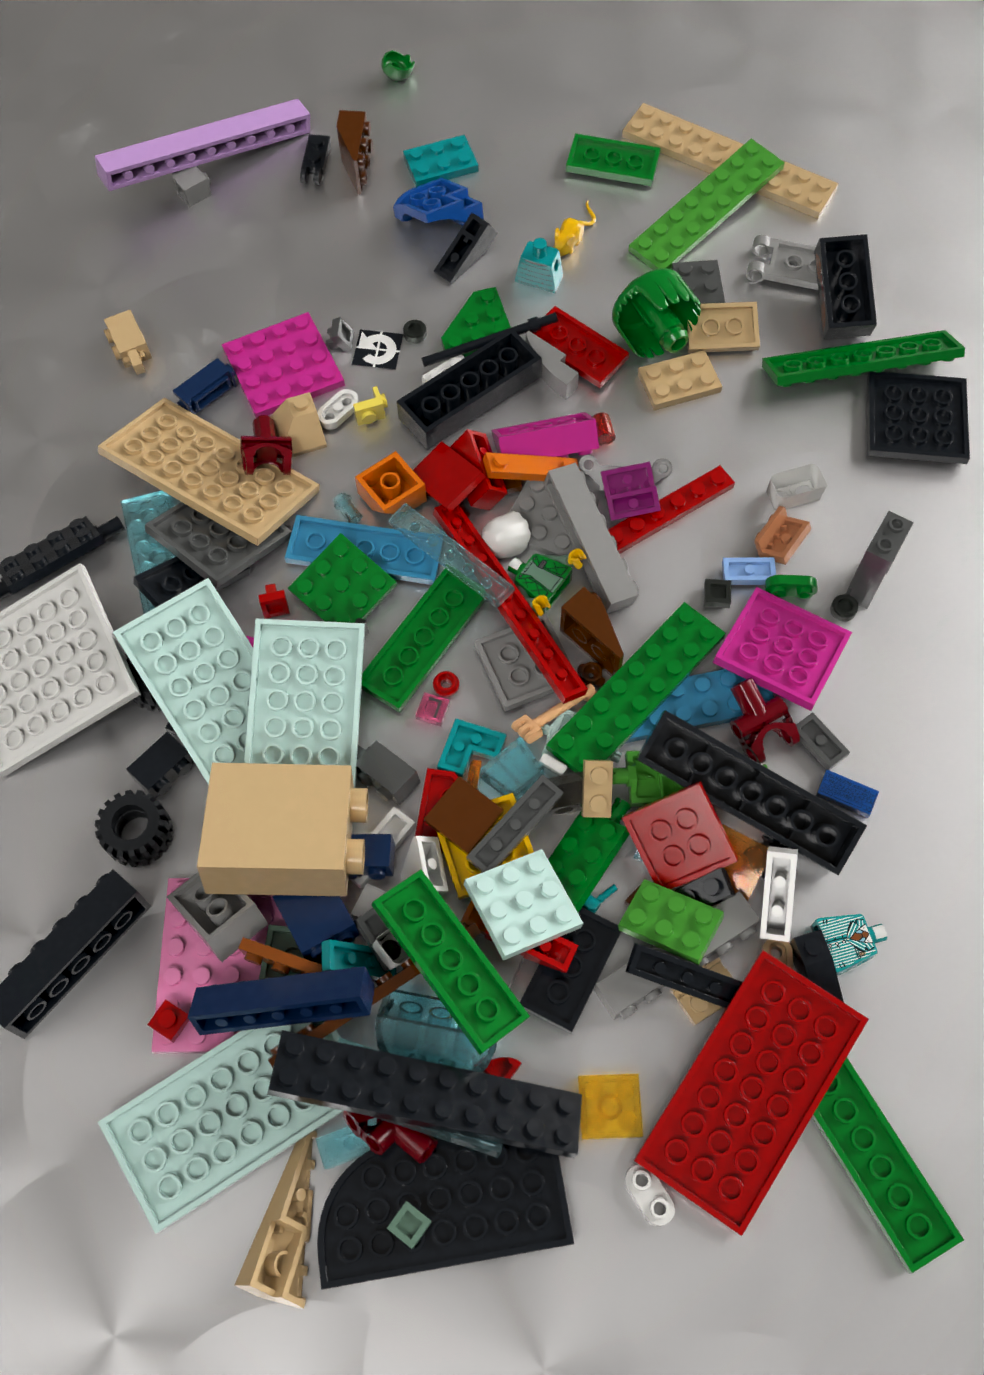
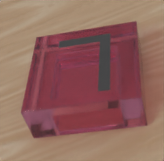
[415,692,450,727]

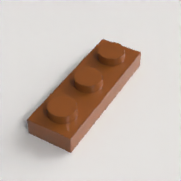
[238,937,322,975]

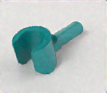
[583,884,618,913]

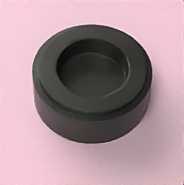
[403,320,427,344]
[830,594,858,622]

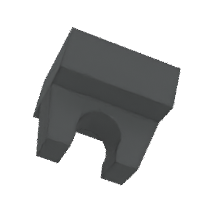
[326,317,354,352]

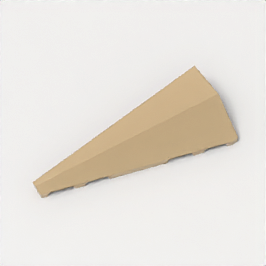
[234,1131,317,1308]

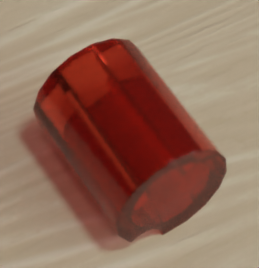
[592,412,616,446]

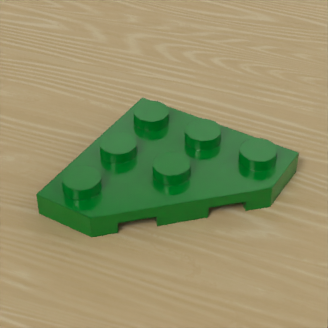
[441,287,511,360]

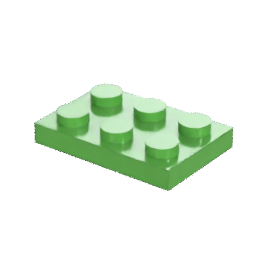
[618,879,724,965]

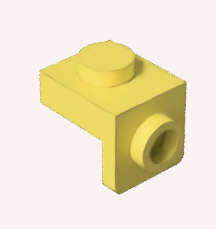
[353,386,388,426]

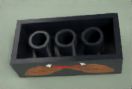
[814,234,877,339]

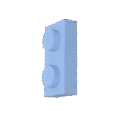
[722,557,776,585]

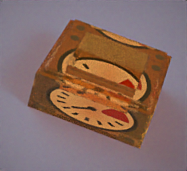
[467,759,482,791]

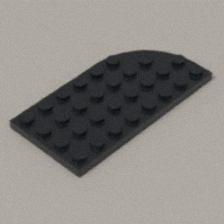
[317,1132,574,1290]

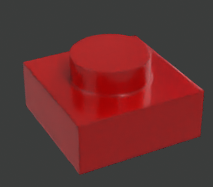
[147,999,189,1043]

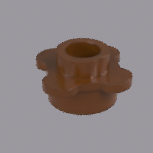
[577,662,605,687]

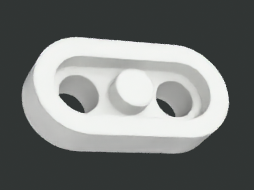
[317,389,359,430]
[625,1164,675,1226]

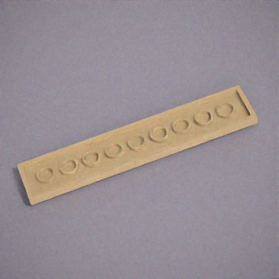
[622,103,839,219]

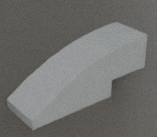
[525,331,579,400]

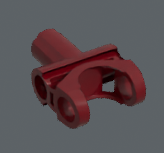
[240,415,292,475]
[730,678,800,764]
[343,1111,438,1164]

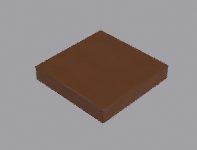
[424,776,504,855]

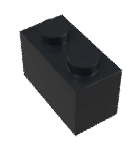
[126,732,194,798]

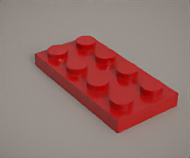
[530,306,629,388]

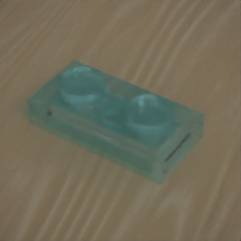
[315,1118,376,1170]

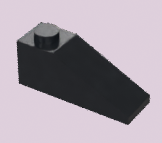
[434,213,498,284]
[790,930,844,1002]

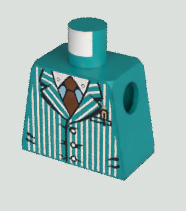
[810,914,887,976]

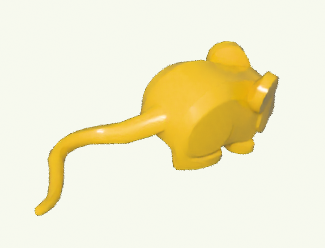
[553,200,596,257]

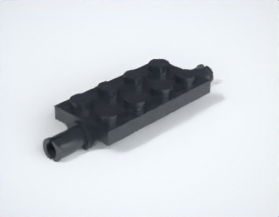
[0,516,125,600]

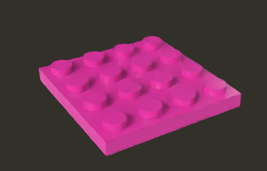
[221,312,345,418]
[713,587,852,711]

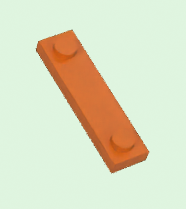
[483,452,581,481]

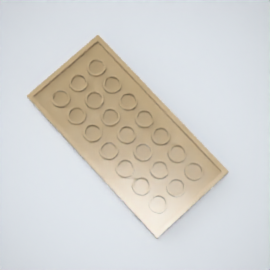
[98,398,320,546]

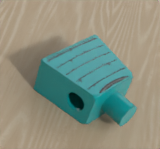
[515,238,563,293]

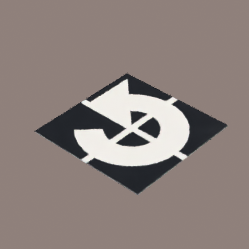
[352,329,403,370]

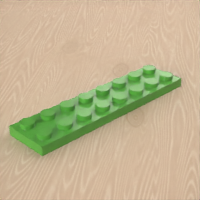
[628,138,785,270]

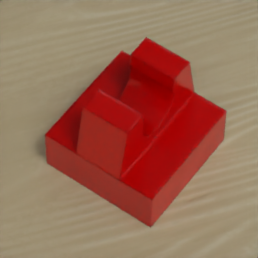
[258,583,290,619]

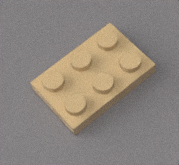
[687,302,760,353]
[637,350,722,411]

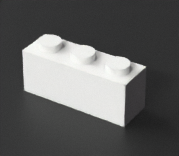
[760,846,798,942]

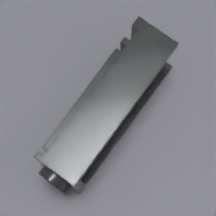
[846,511,914,609]

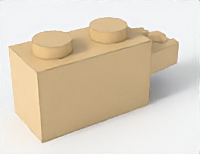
[103,310,152,375]

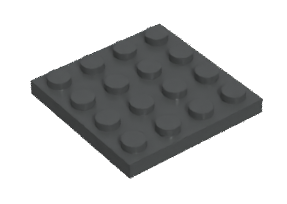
[145,502,292,588]

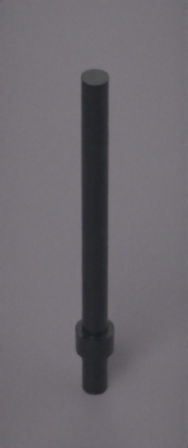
[421,313,558,367]

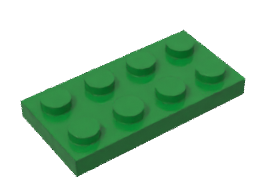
[566,133,661,187]

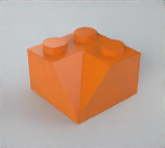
[355,451,427,514]

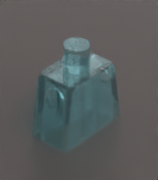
[481,737,544,802]

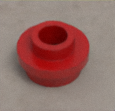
[433,671,459,697]

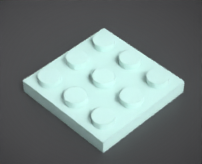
[464,849,583,961]

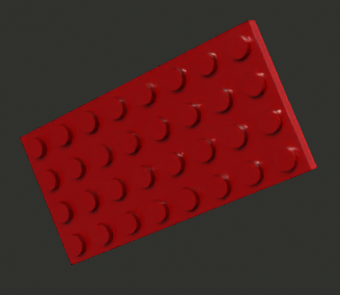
[634,950,869,1236]

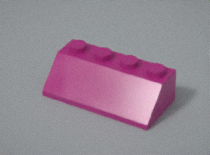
[491,412,599,458]

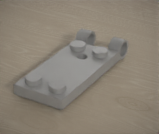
[746,235,818,290]

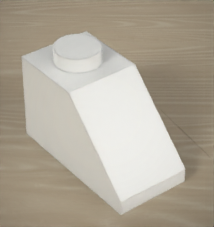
[400,836,449,895]

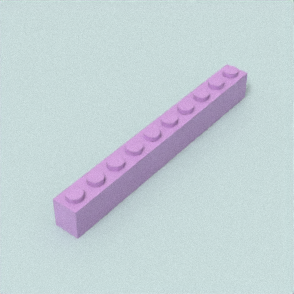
[95,99,310,191]

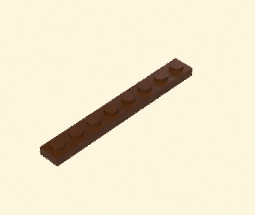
[268,922,481,1068]

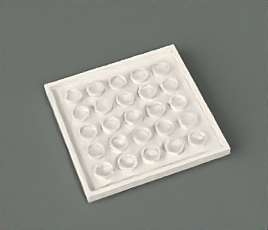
[0,563,141,777]

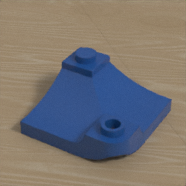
[393,178,484,226]

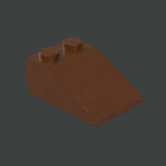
[560,587,624,677]

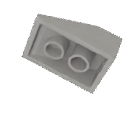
[167,872,268,962]

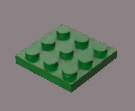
[288,533,398,623]

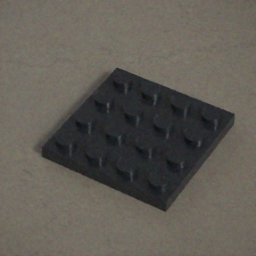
[867,371,970,464]

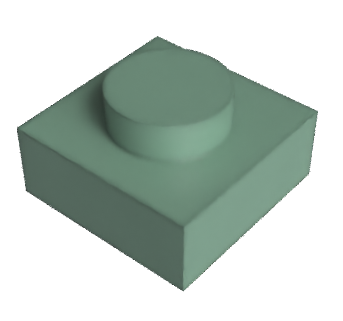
[387,1201,432,1249]

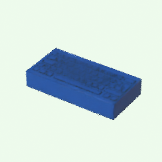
[816,770,879,818]

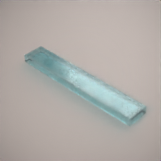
[388,503,515,608]

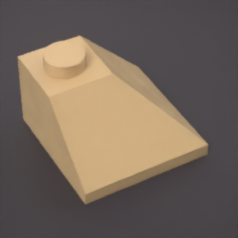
[270,392,327,461]

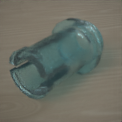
[333,493,363,524]

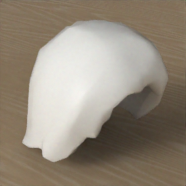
[481,511,531,559]

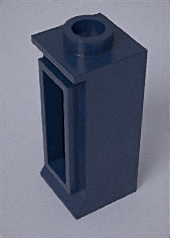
[173,358,237,415]

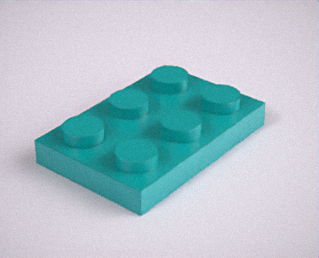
[403,134,479,187]

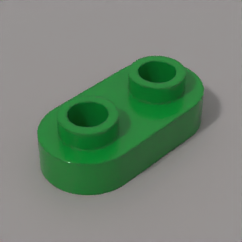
[765,575,818,599]

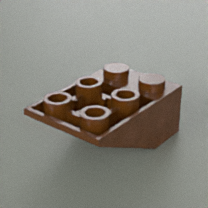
[336,110,373,195]

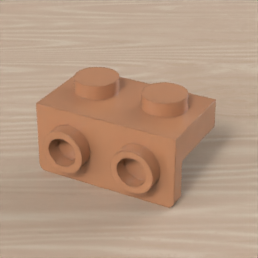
[754,506,812,565]

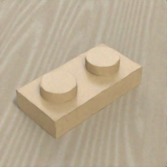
[581,760,613,818]

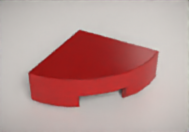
[480,1057,522,1079]

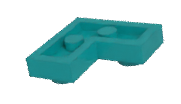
[437,718,507,778]

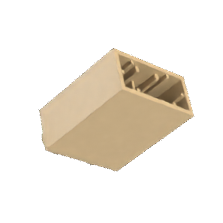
[197,763,368,896]

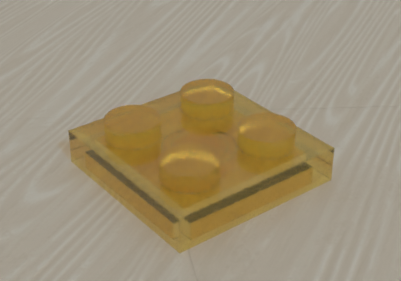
[578,1074,643,1140]

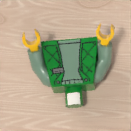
[507,548,587,616]

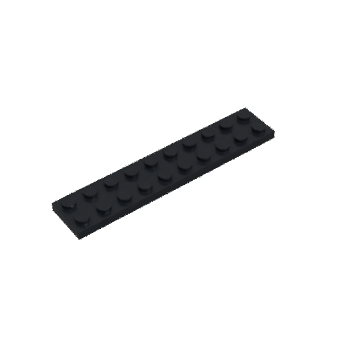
[267,1030,582,1158]

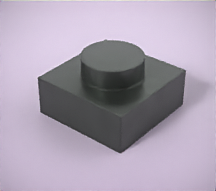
[704,579,731,608]

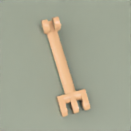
[511,683,596,744]

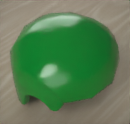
[381,50,415,82]

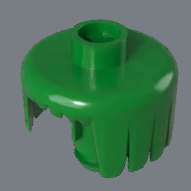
[612,268,701,358]

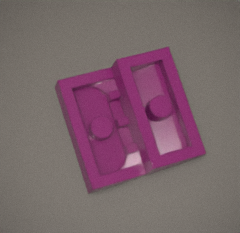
[600,461,661,521]

